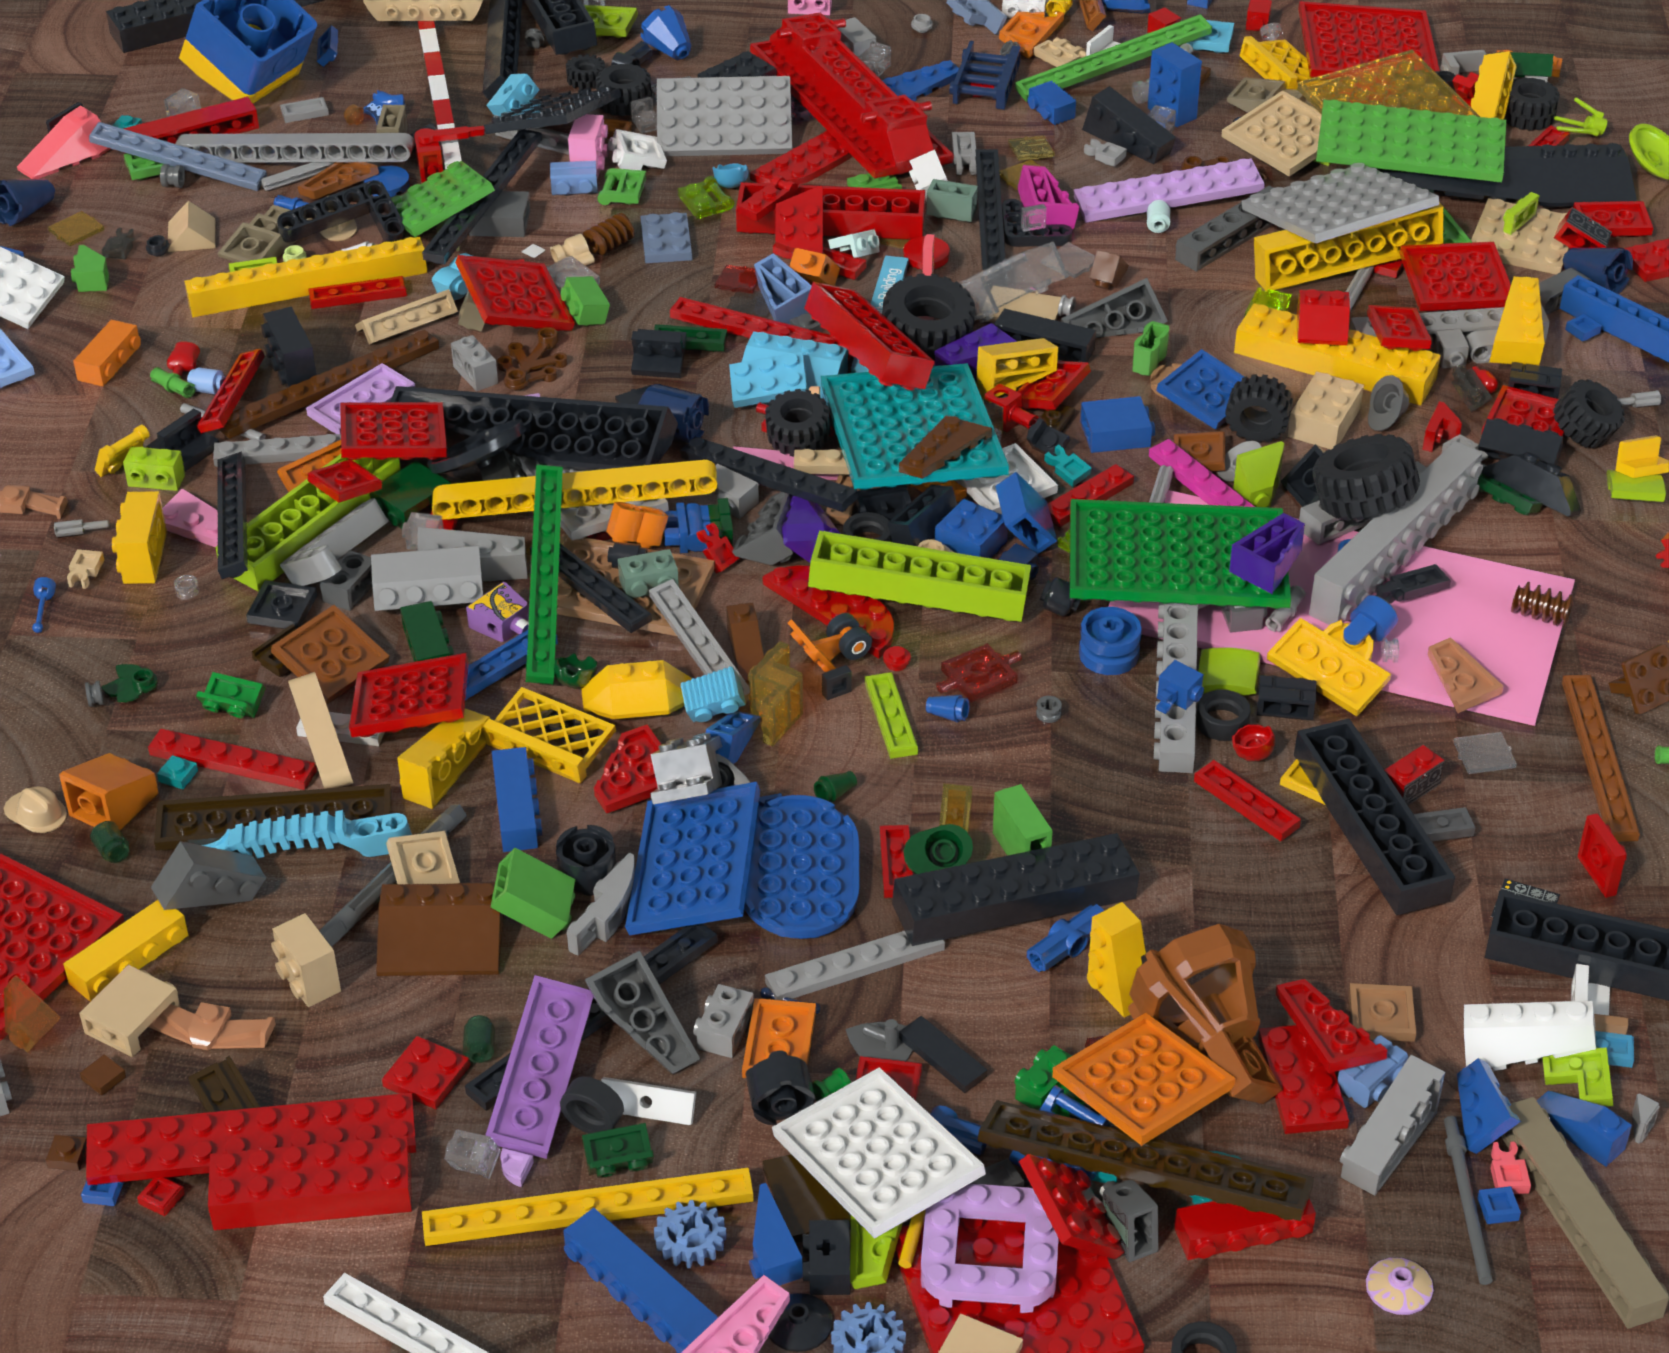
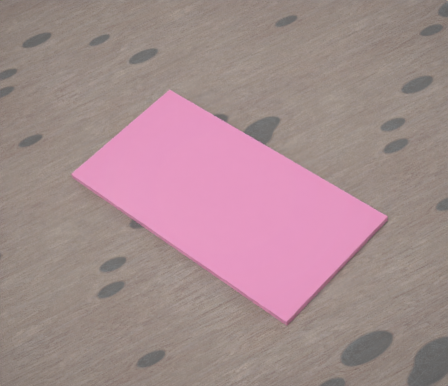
[1108,490,1575,726]

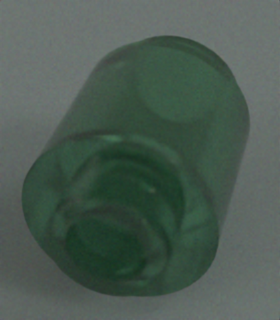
[90,821,129,863]
[462,1015,495,1063]

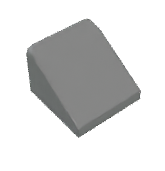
[1632,1093,1660,1144]

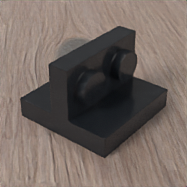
[631,329,687,378]
[146,408,219,472]

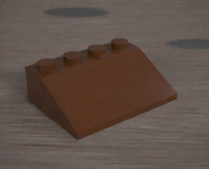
[376,883,504,976]

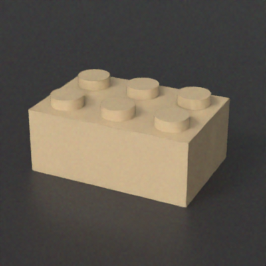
[1287,371,1364,449]

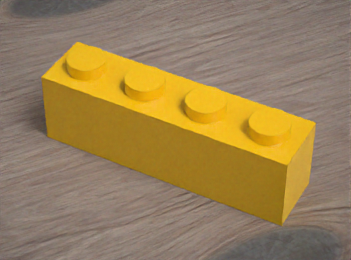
[1469,51,1516,120]
[63,900,189,1002]

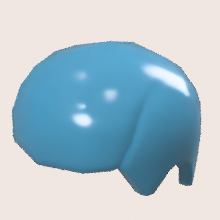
[713,163,749,188]

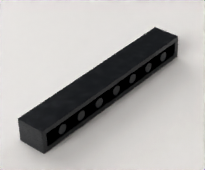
[482,0,522,100]

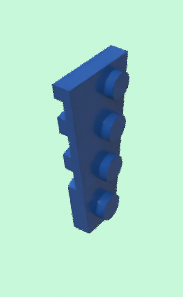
[882,60,959,101]

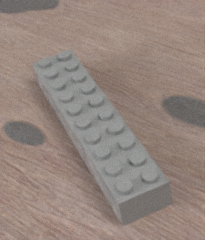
[1309,441,1483,625]

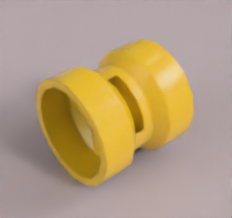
[1045,0,1073,17]

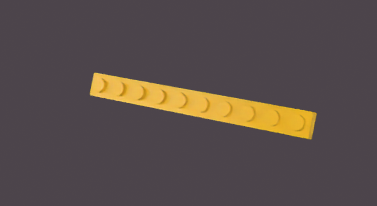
[422,1168,754,1246]

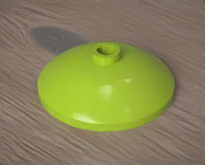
[1629,124,1669,180]

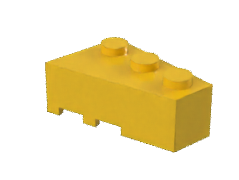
[1087,902,1146,1018]

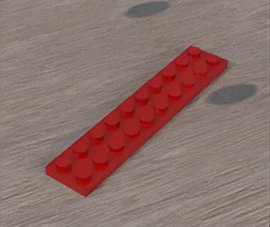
[86,1093,416,1185]

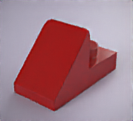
[1422,401,1462,452]

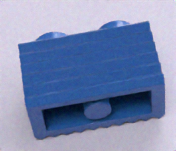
[1028,81,1076,125]

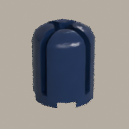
[638,384,709,443]

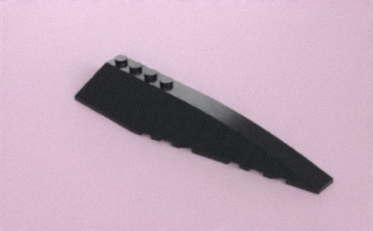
[390,386,678,470]

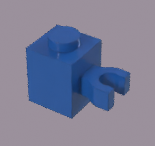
[1156,660,1204,714]

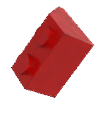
[1297,289,1350,345]

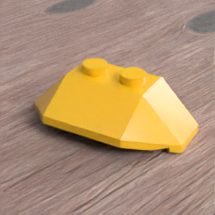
[581,660,692,719]

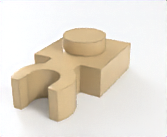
[67,549,105,589]

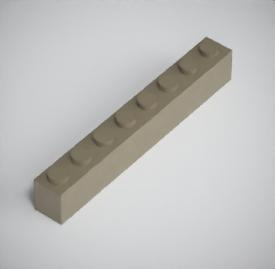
[1501,1097,1669,1329]

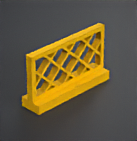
[1240,36,1332,90]
[483,687,616,784]

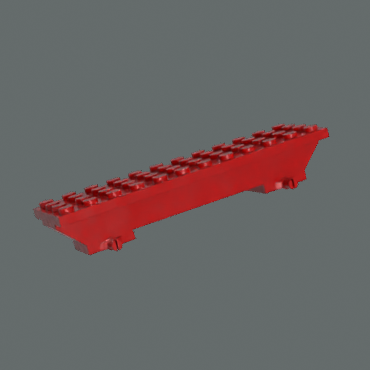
[750,12,954,179]

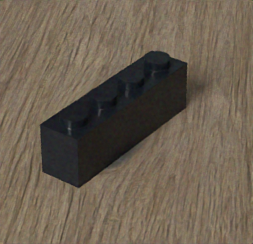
[994,308,1096,363]

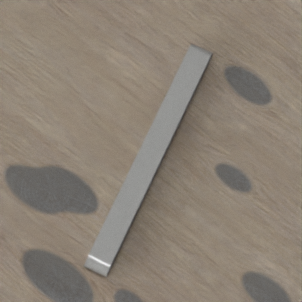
[175,133,415,163]

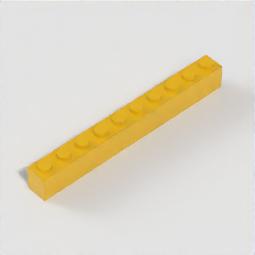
[184,237,427,318]

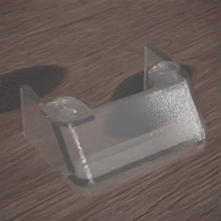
[959,241,1069,323]

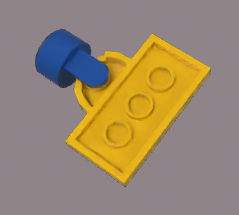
[1267,595,1398,716]

